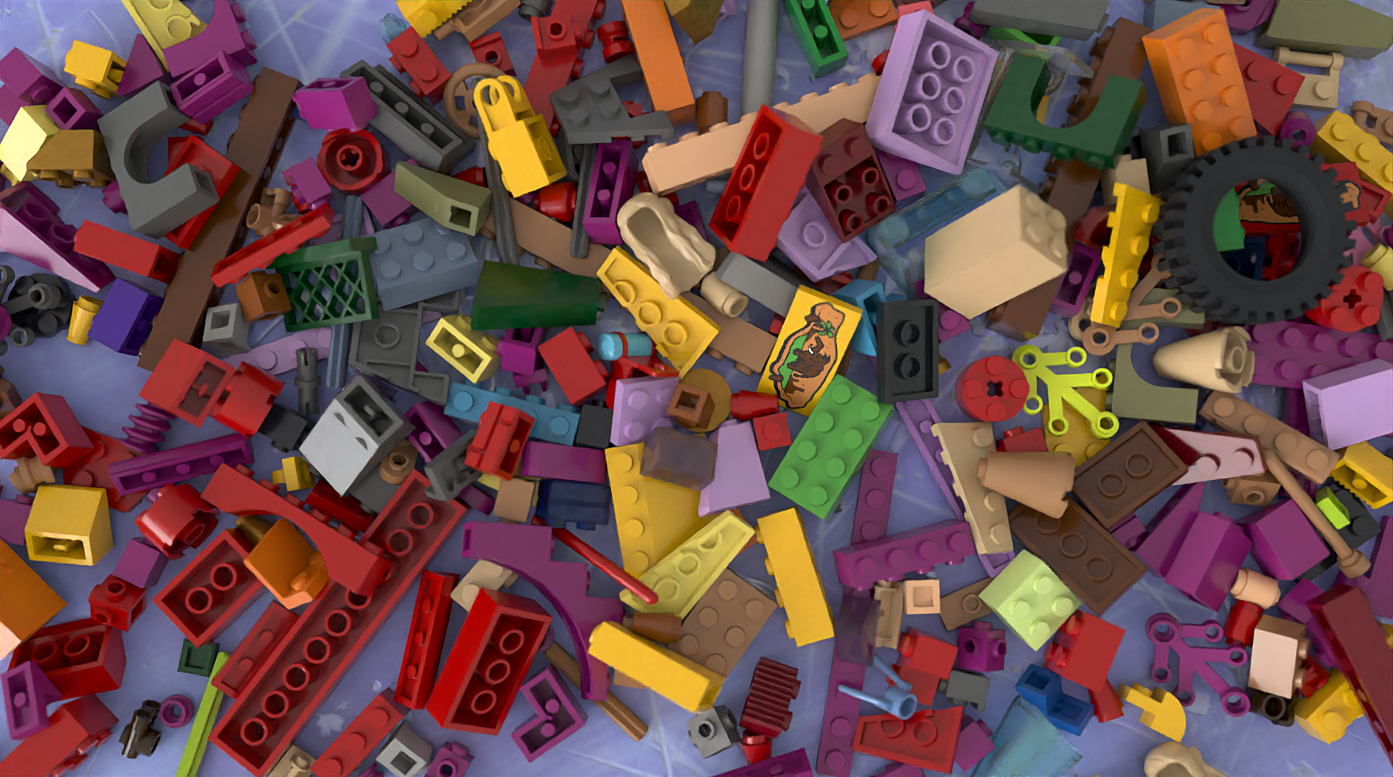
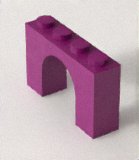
[162,0,258,81]

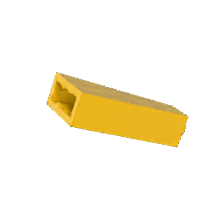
[588,621,726,713]

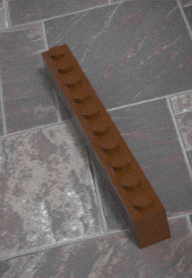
[137,66,305,372]

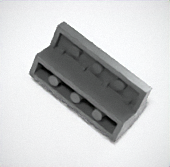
[339,59,477,176]

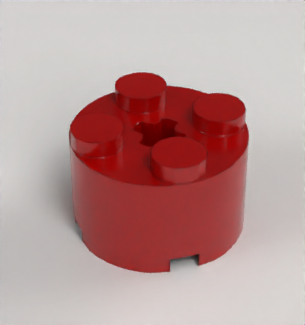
[317,129,392,196]
[1302,265,1384,332]
[955,355,1030,423]
[209,361,285,439]
[135,483,221,560]

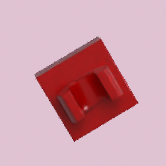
[1296,653,1331,699]

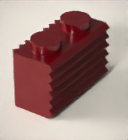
[738,656,801,739]

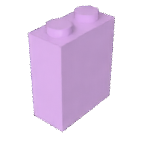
[1302,358,1393,450]

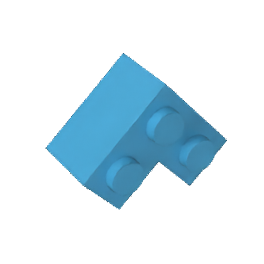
[832,279,916,357]

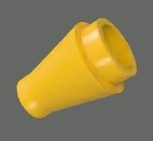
[66,295,104,345]

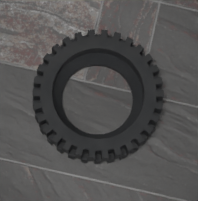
[1151,135,1357,326]

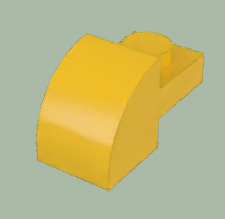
[1116,682,1186,743]

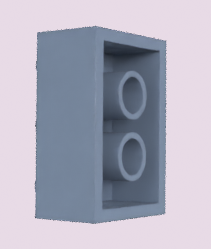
[360,217,479,311]

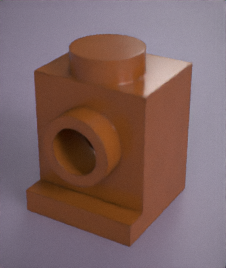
[667,382,715,429]

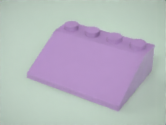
[865,9,999,175]

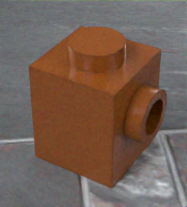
[235,270,292,323]

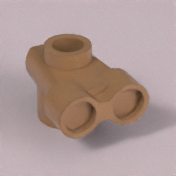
[246,188,292,237]

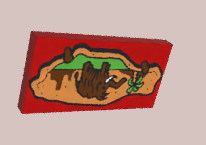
[1234,162,1369,237]

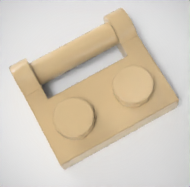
[1271,46,1344,112]

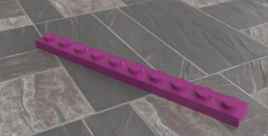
[815,449,898,777]

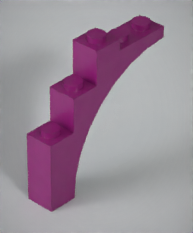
[462,521,626,701]

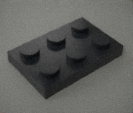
[877,298,939,404]
[1294,479,1382,584]

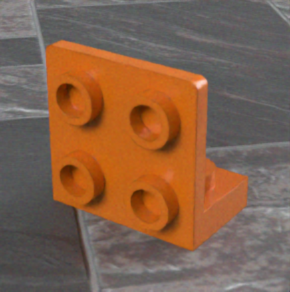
[827,0,897,42]
[244,517,330,610]

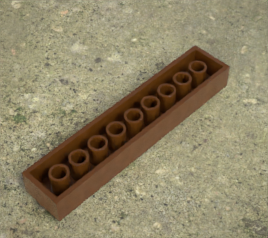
[985,17,1155,343]

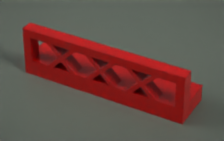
[394,569,459,710]

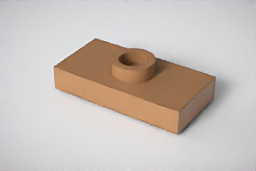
[938,576,995,631]

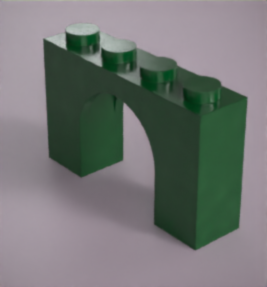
[984,54,1148,170]

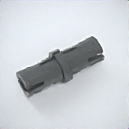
[294,347,321,416]

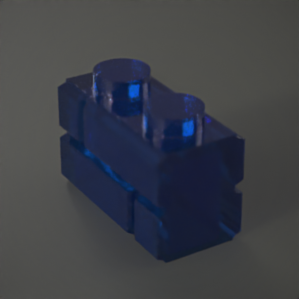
[535,478,612,531]

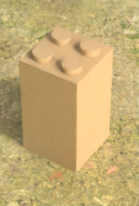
[924,185,1067,320]

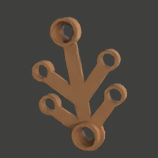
[1082,252,1182,356]

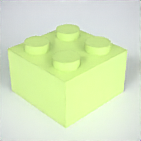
[978,549,1082,651]

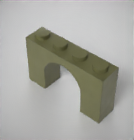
[1105,287,1205,426]

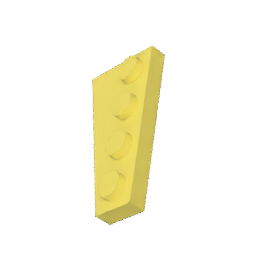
[619,509,755,620]

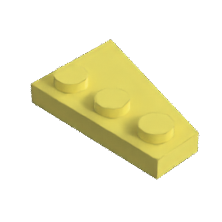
[121,0,208,72]

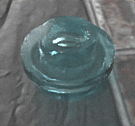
[379,13,407,44]

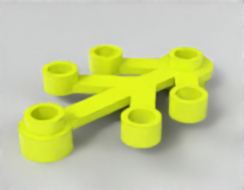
[1012,344,1119,440]

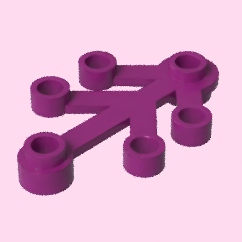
[1145,613,1250,717]

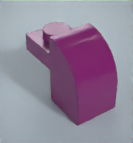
[44,87,104,134]

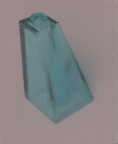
[970,694,1083,777]

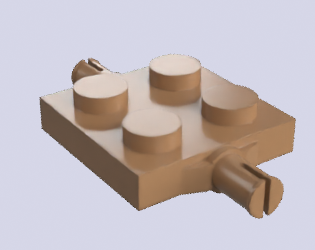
[432,0,521,42]

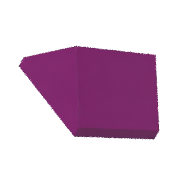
[1233,497,1330,580]

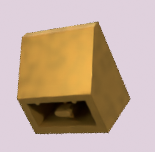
[26,130,116,189]

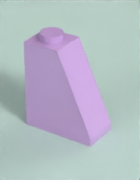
[698,420,771,517]

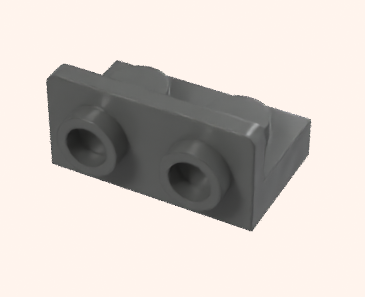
[424,429,483,502]

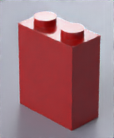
[73,219,180,284]

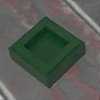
[177,638,220,677]

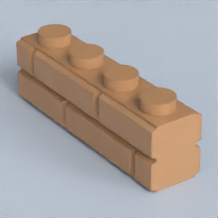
[1196,389,1341,484]

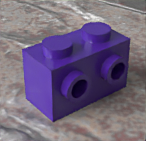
[87,277,165,357]

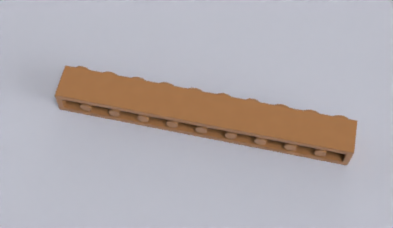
[478,197,777,377]

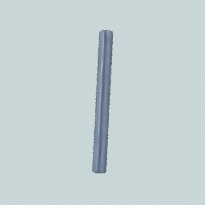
[326,195,364,389]

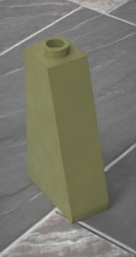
[1253,0,1393,60]

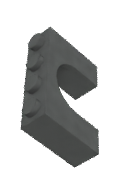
[97,80,220,239]

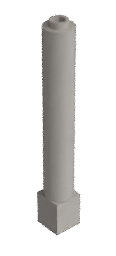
[740,0,779,118]

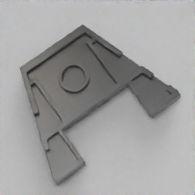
[549,54,674,144]
[348,289,461,407]

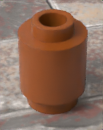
[696,91,728,135]

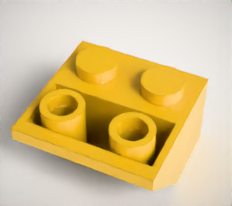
[24,483,114,566]

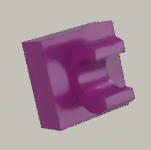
[513,355,548,395]

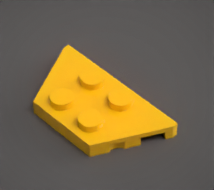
[1041,375,1110,469]

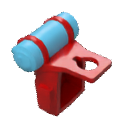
[598,332,680,411]

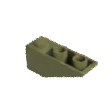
[394,160,492,236]

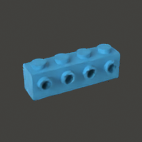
[444,378,581,447]

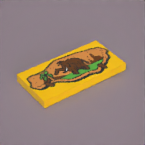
[755,284,863,417]

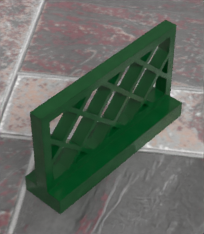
[266,237,380,333]

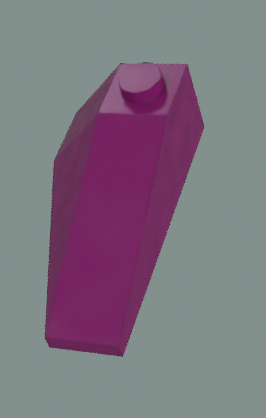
[0,181,116,293]

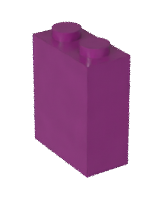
[1164,510,1253,613]

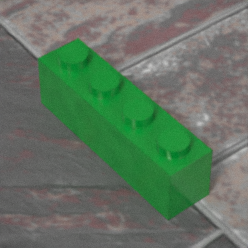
[781,0,849,79]

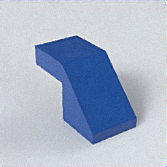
[1015,663,1094,737]

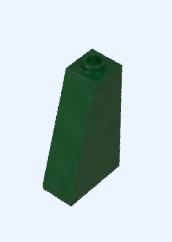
[471,260,607,331]

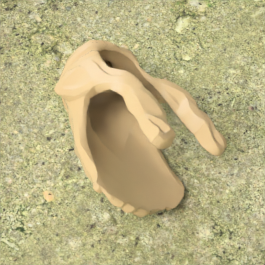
[617,192,716,301]
[1143,741,1227,777]

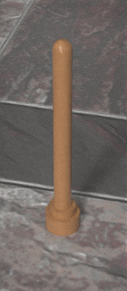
[1263,449,1371,578]

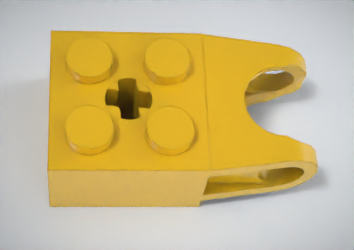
[474,75,568,198]

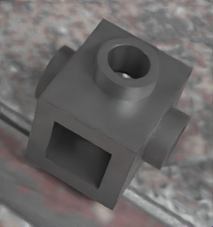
[686,705,742,759]

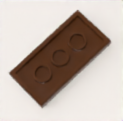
[1007,494,1149,617]

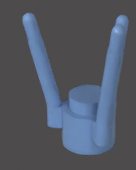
[838,648,917,720]

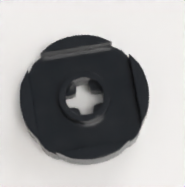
[7,273,77,338]

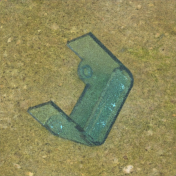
[865,168,1008,299]

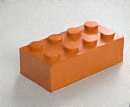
[1142,8,1257,161]

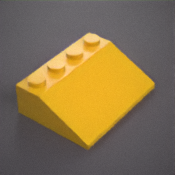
[605,433,718,579]

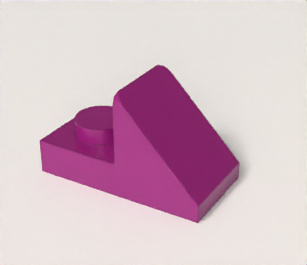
[1,661,62,741]

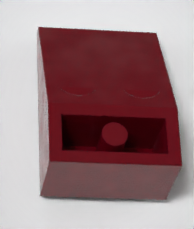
[805,118,897,243]

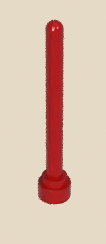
[530,507,659,605]

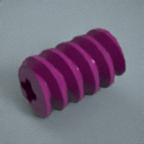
[117,402,178,454]

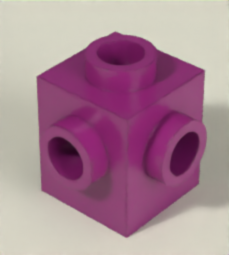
[956,621,1007,672]

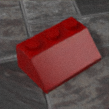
[7,618,127,702]

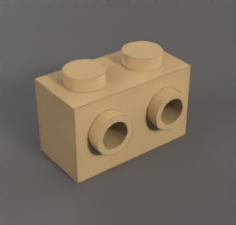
[450,560,519,612]

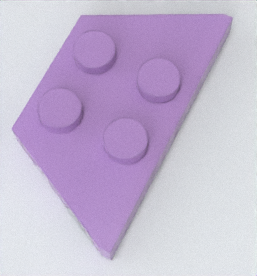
[776,184,878,283]

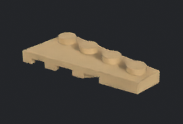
[930,422,1014,554]

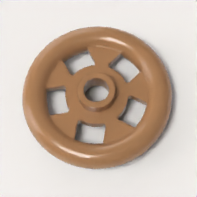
[443,62,514,140]

